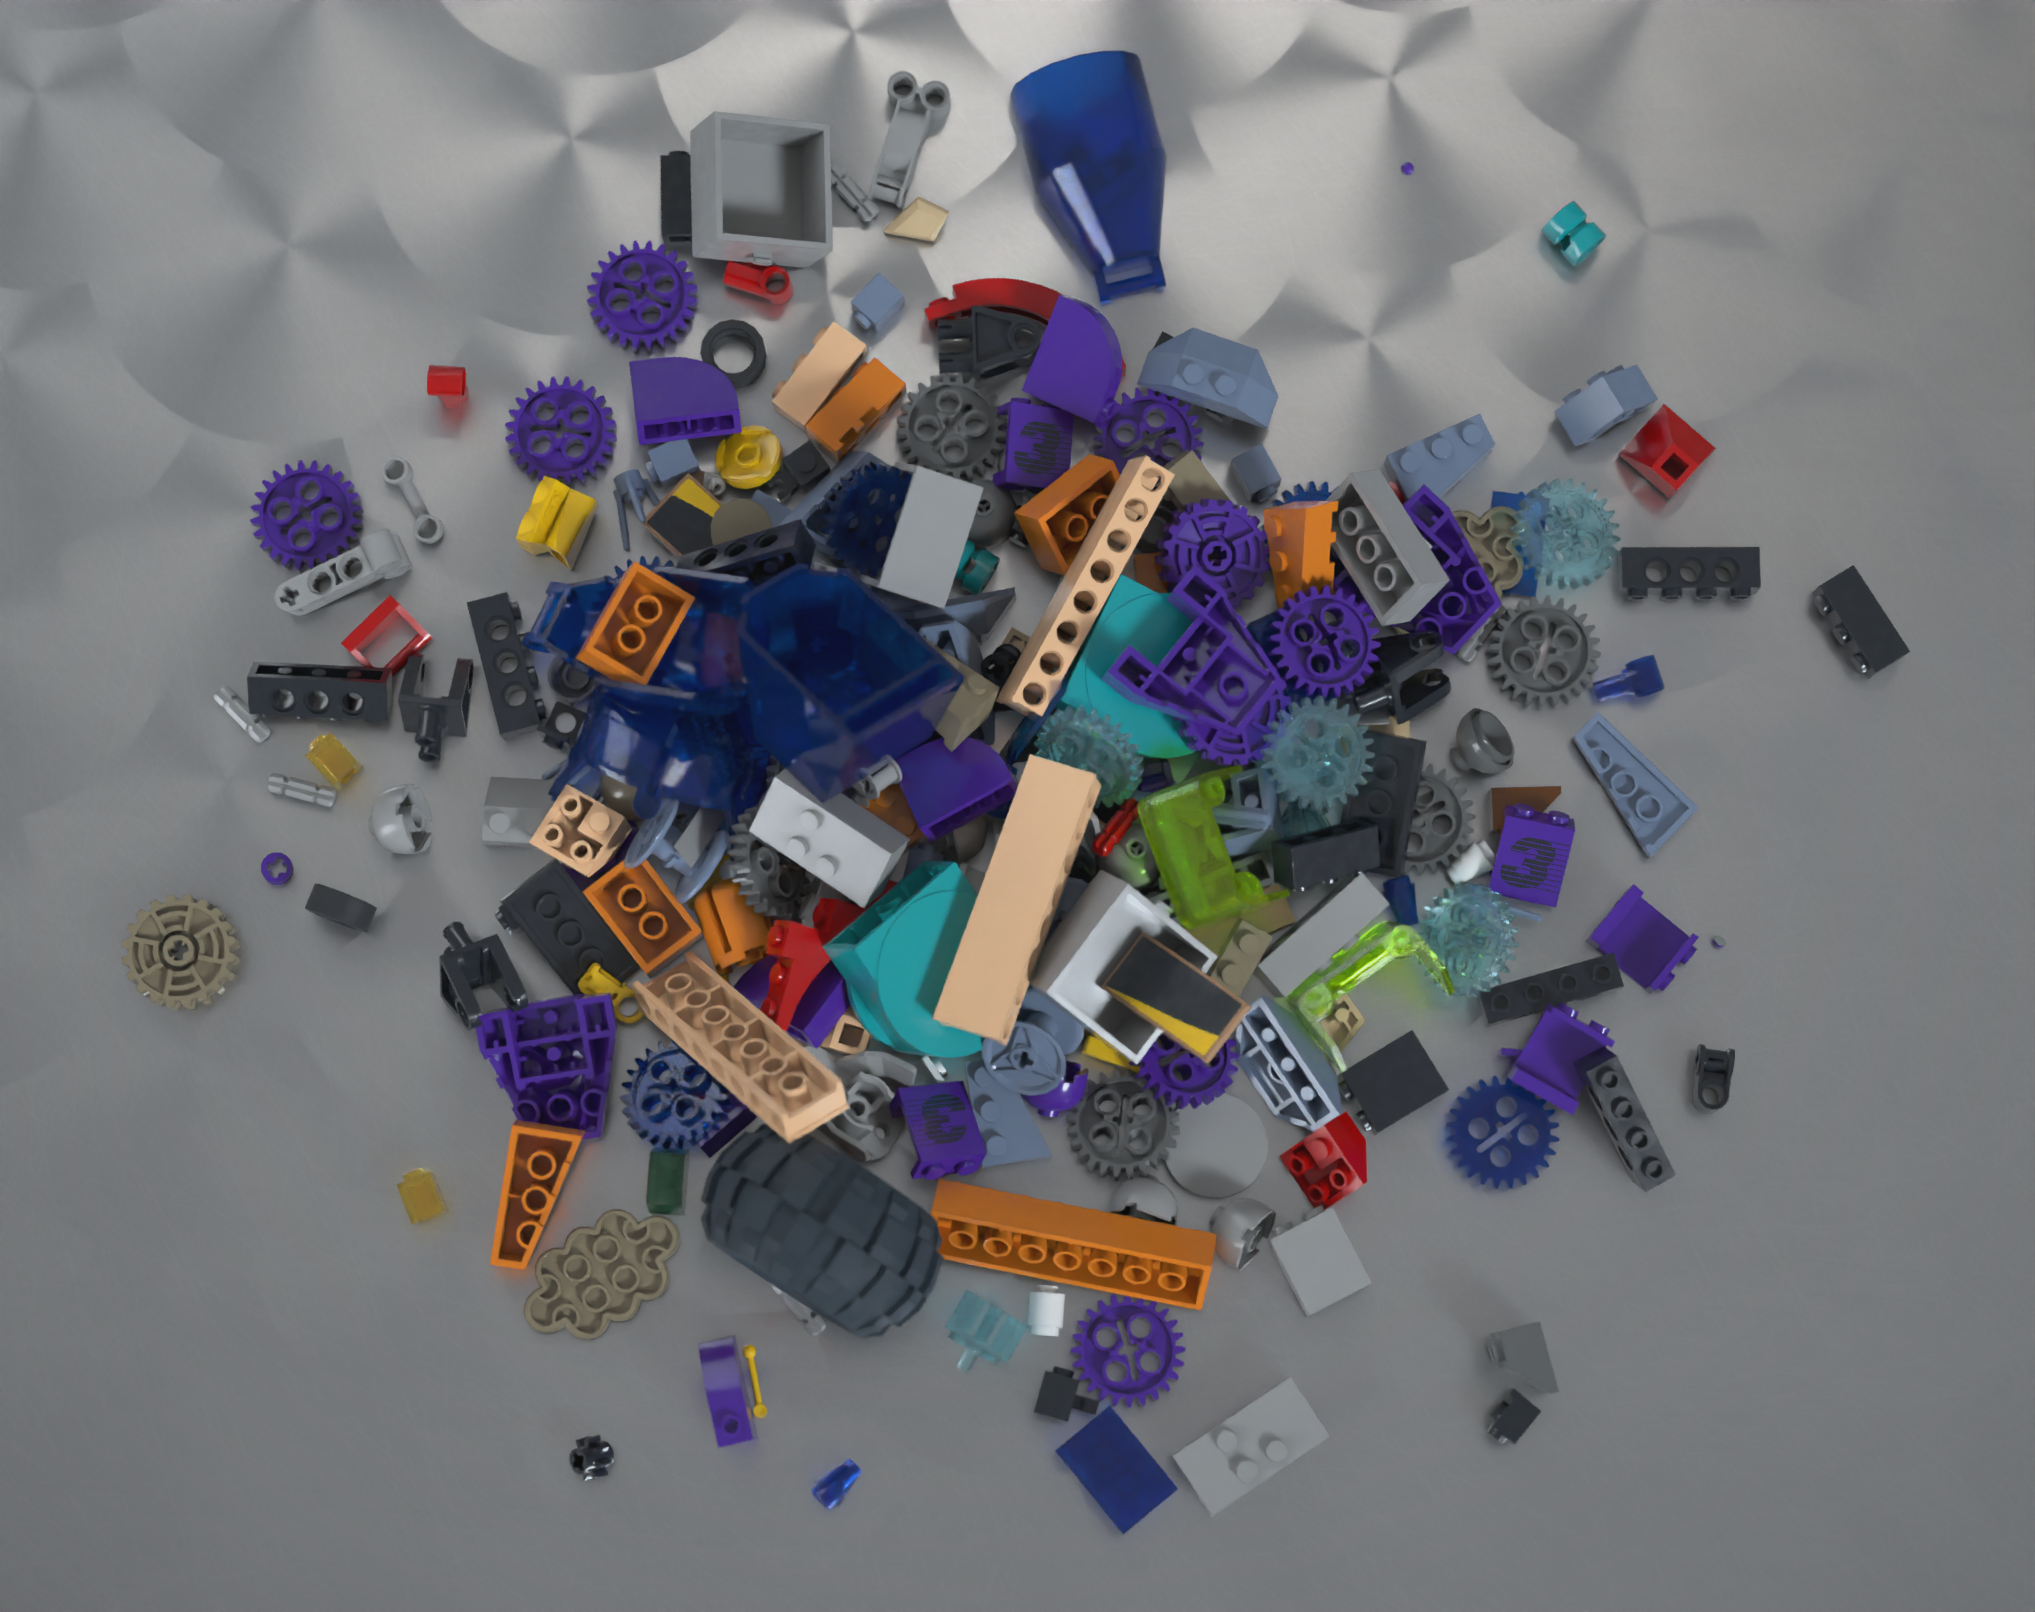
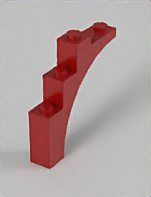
[760,880,898,1032]

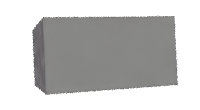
[690,111,833,268]
[859,462,983,609]
[1029,870,1218,1064]

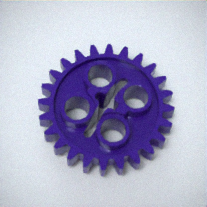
[587,240,698,351]
[505,376,617,487]
[1093,388,1204,490]
[250,460,364,572]
[1267,585,1381,700]
[1128,1032,1240,1110]
[1070,1294,1186,1409]

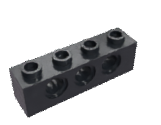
[671,519,816,607]
[1617,547,1761,600]
[467,592,548,740]
[247,661,393,723]
[1476,953,1624,1028]
[1573,1046,1676,1192]

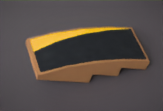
[640,473,724,600]
[1100,932,1251,1064]

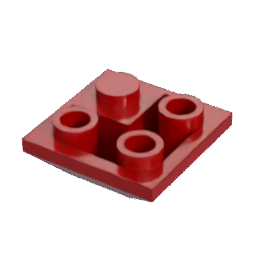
[1618,404,1716,499]
[1280,1111,1367,1210]

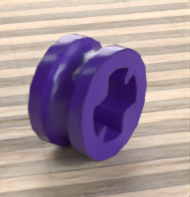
[261,852,294,885]

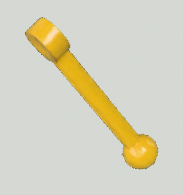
[742,1344,767,1418]

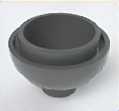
[1450,708,1514,773]

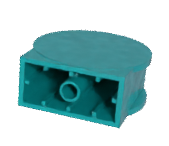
[1054,574,1197,758]
[823,861,985,1058]

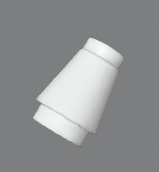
[1446,839,1496,887]

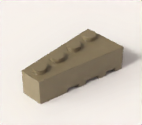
[858,613,999,752]

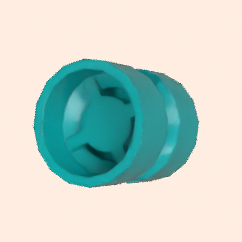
[1541,201,1606,266]
[953,539,1000,595]

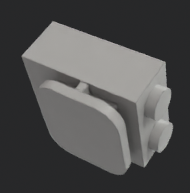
[1268,1205,1372,1317]

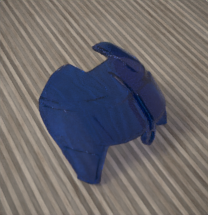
[548,670,779,863]

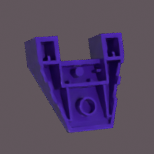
[1101,565,1283,736]

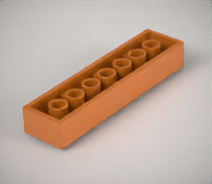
[931,1179,1217,1311]

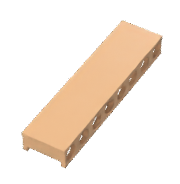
[996,455,1175,717]
[933,754,1102,1046]
[632,951,849,1144]

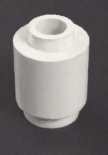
[1028,1285,1065,1337]

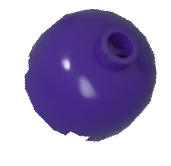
[1021,1060,1089,1117]

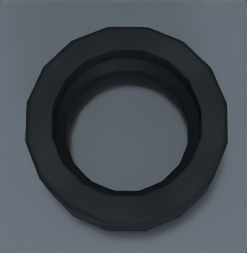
[700,319,767,388]
[305,883,377,933]

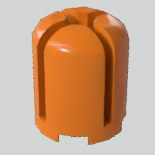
[694,877,774,975]

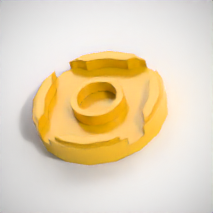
[715,425,783,489]

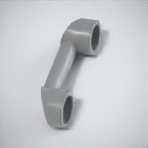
[381,456,444,543]

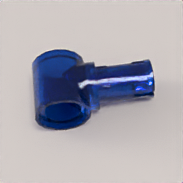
[1592,655,1665,702]

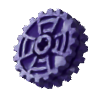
[1155,498,1270,609]
[1173,666,1291,766]

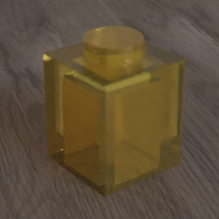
[305,732,363,790]
[396,1168,449,1225]

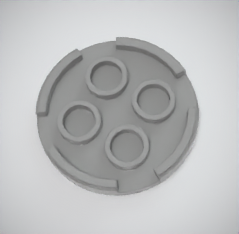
[1165,1094,1268,1199]

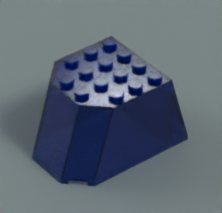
[737,563,965,803]

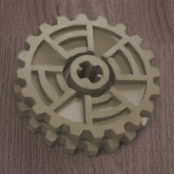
[122,894,240,1010]

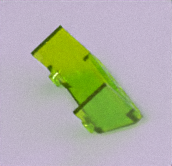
[1138,765,1290,929]
[1287,920,1455,1073]

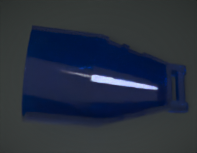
[1010,50,1167,303]
[522,566,769,715]

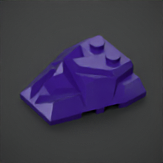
[1333,484,1502,655]
[476,993,617,1140]

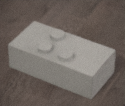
[1326,469,1450,626]
[749,762,910,908]
[1253,873,1390,997]
[1171,1377,1331,1516]

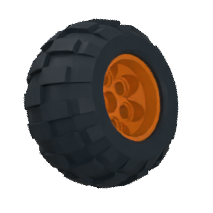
[701,1124,943,1338]

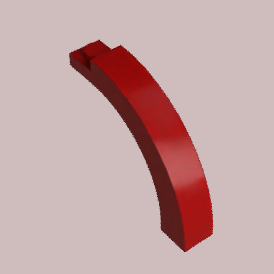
[924,278,1126,377]

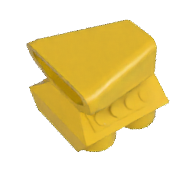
[516,476,598,571]

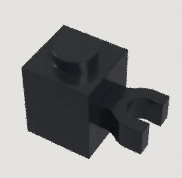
[766,440,831,503]
[1034,1366,1100,1422]

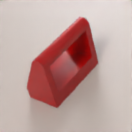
[341,595,432,677]

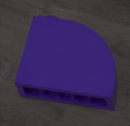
[1022,295,1122,423]
[629,357,742,445]
[894,738,1019,843]
[733,955,851,1049]
[699,1335,759,1448]

